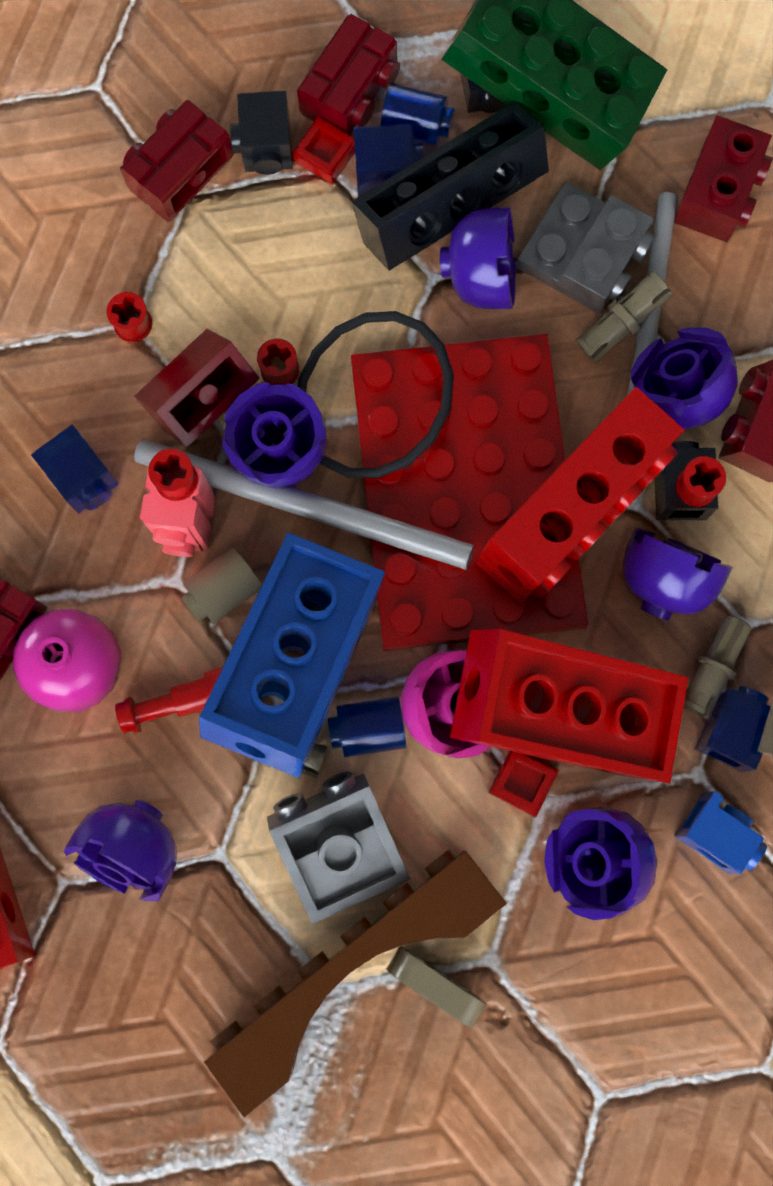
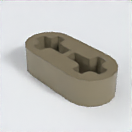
[386,946,487,1028]

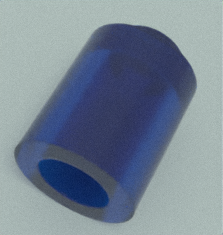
[380,83,455,146]
[328,696,407,758]

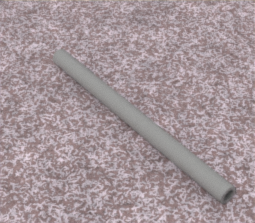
[134,439,475,570]

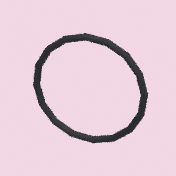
[297,311,454,478]

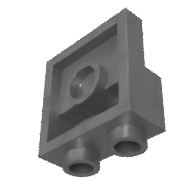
[516,181,656,314]
[267,771,410,924]

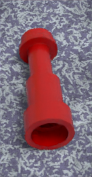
[115,666,223,734]

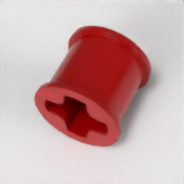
[106,292,153,342]
[257,338,299,386]
[148,449,198,501]
[676,456,726,507]

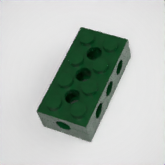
[441,0,668,170]

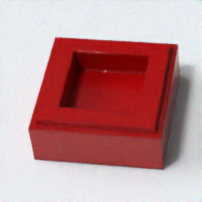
[292,116,358,185]
[488,751,559,818]

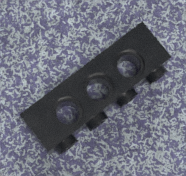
[352,101,549,271]

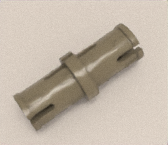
[575,271,673,364]

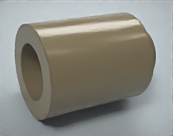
[181,546,262,624]

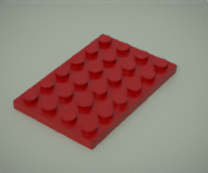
[351,334,589,651]

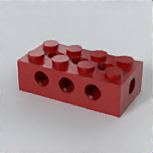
[475,386,685,605]
[450,629,689,784]

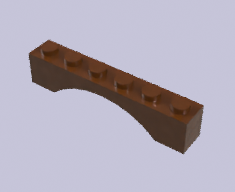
[204,849,507,1118]

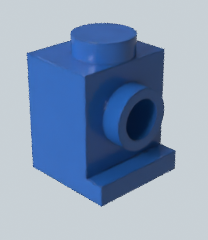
[674,791,767,874]

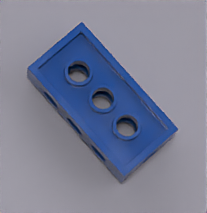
[199,532,385,779]

